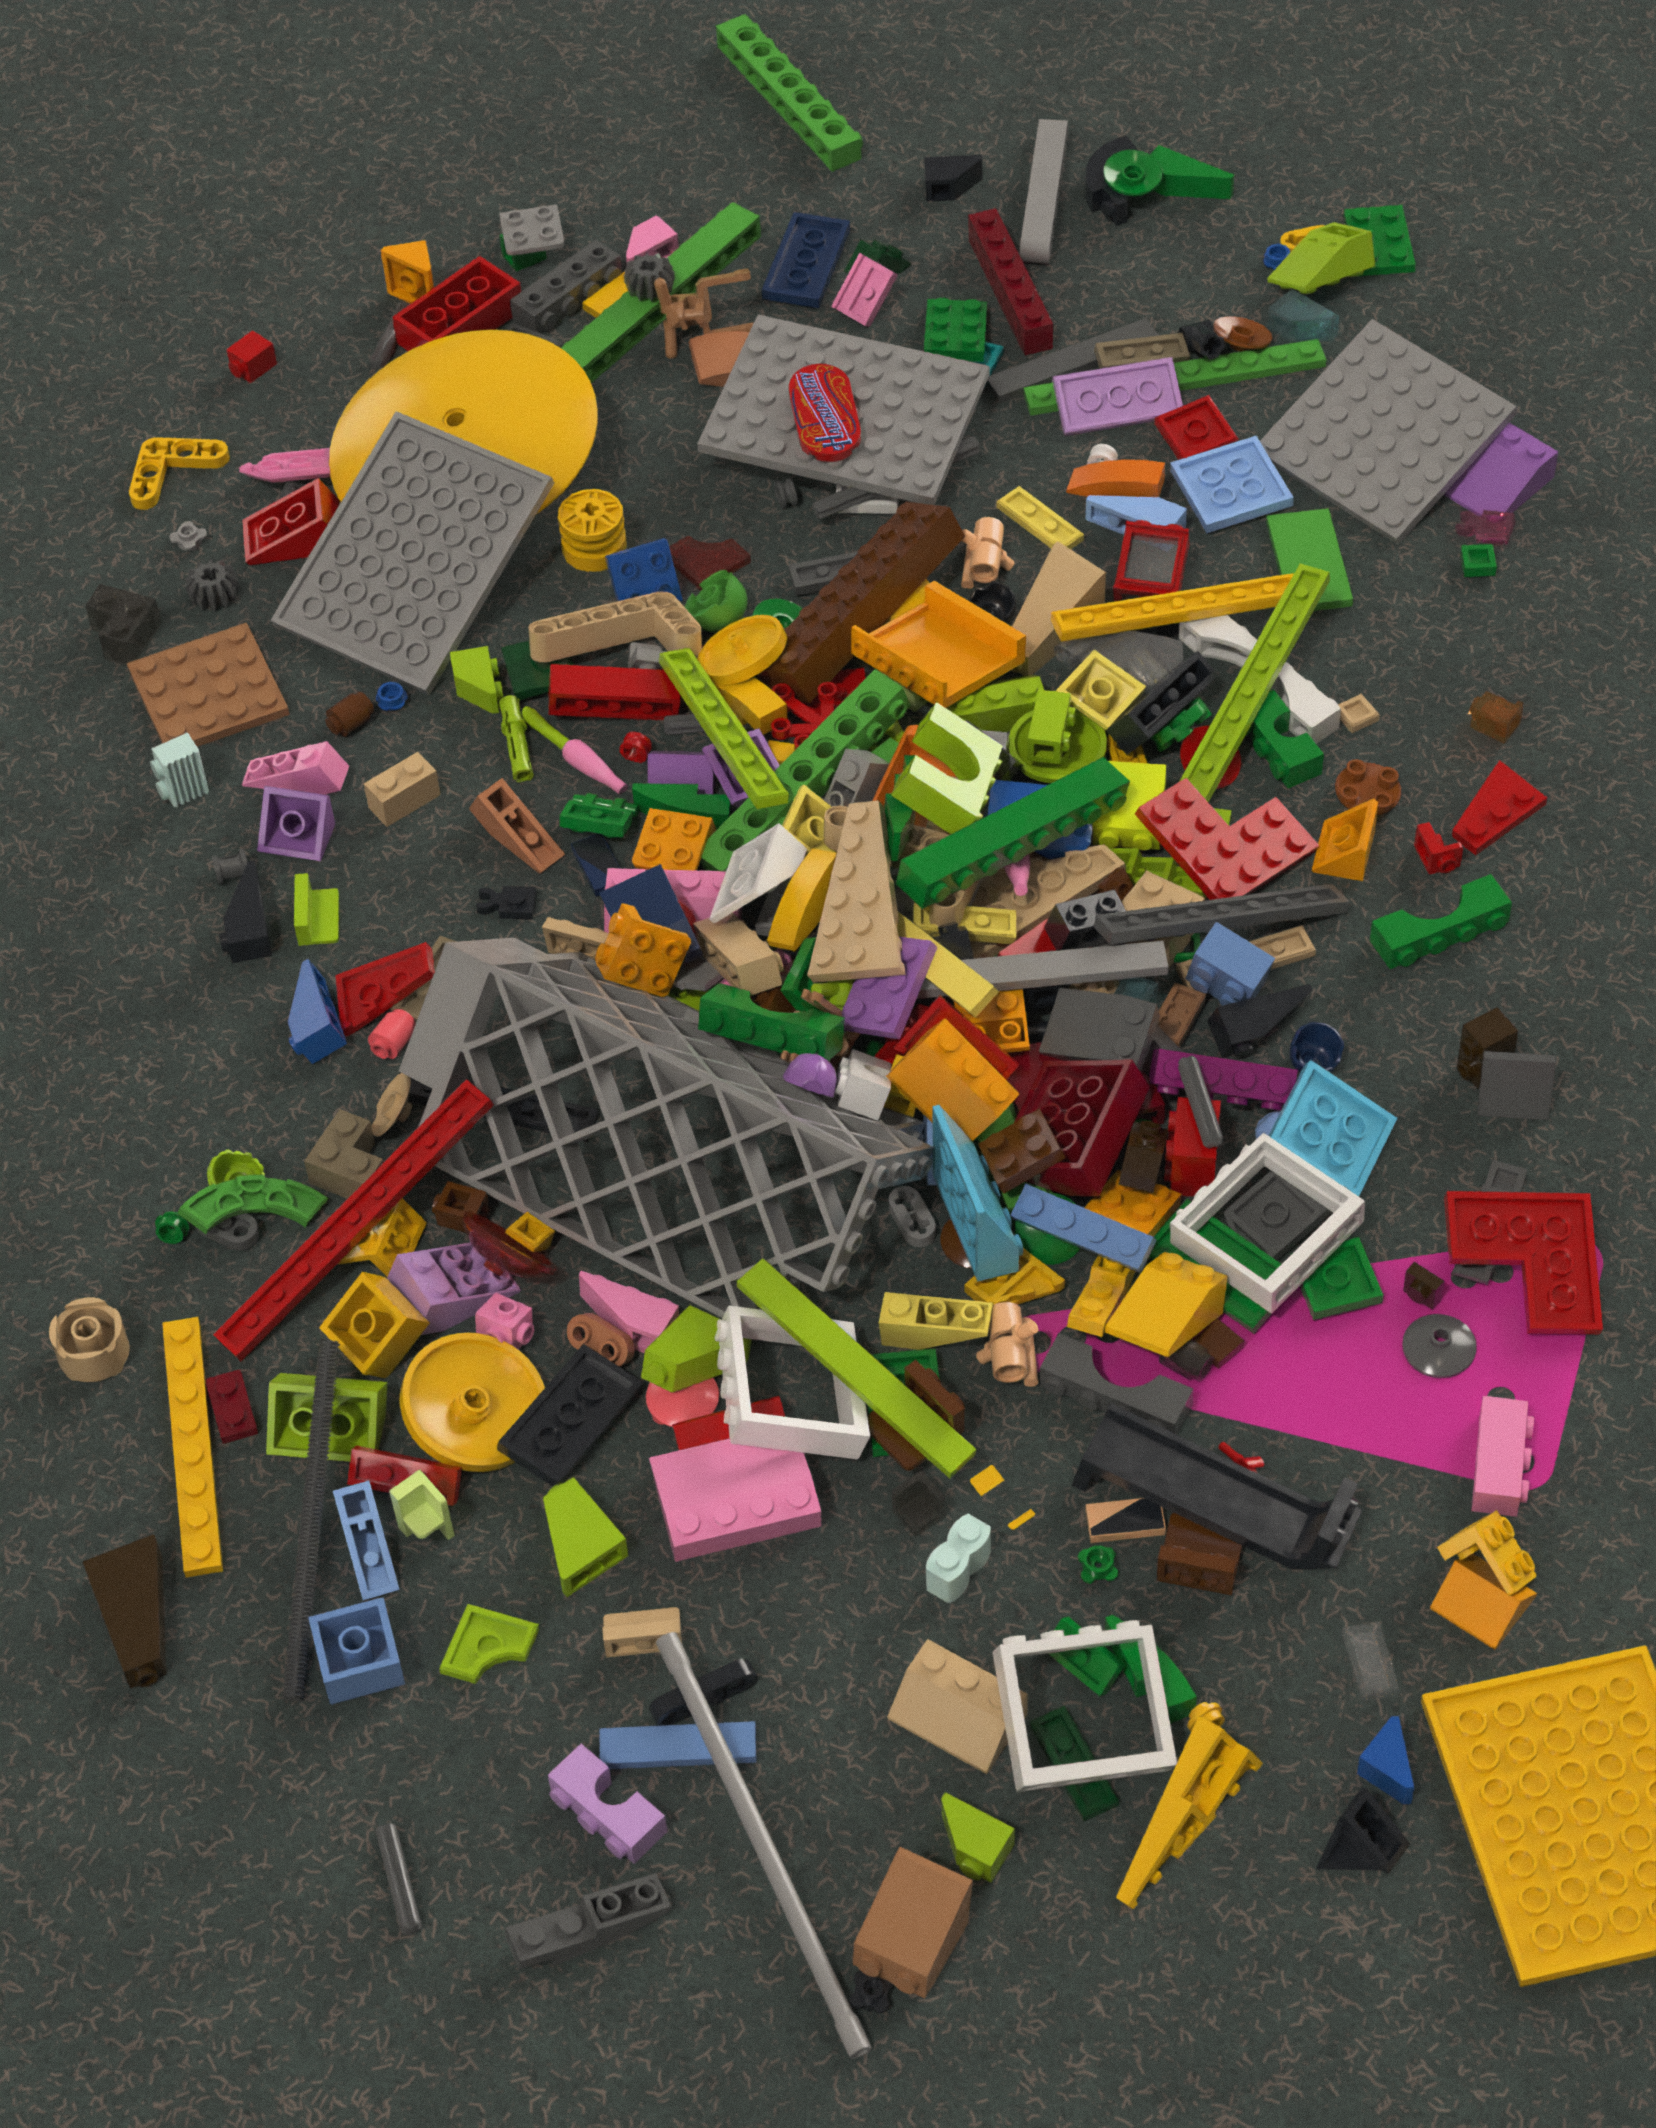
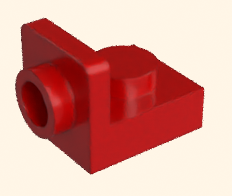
[1414,822,1463,875]

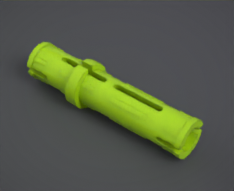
[499,695,534,782]

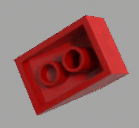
[242,478,340,565]

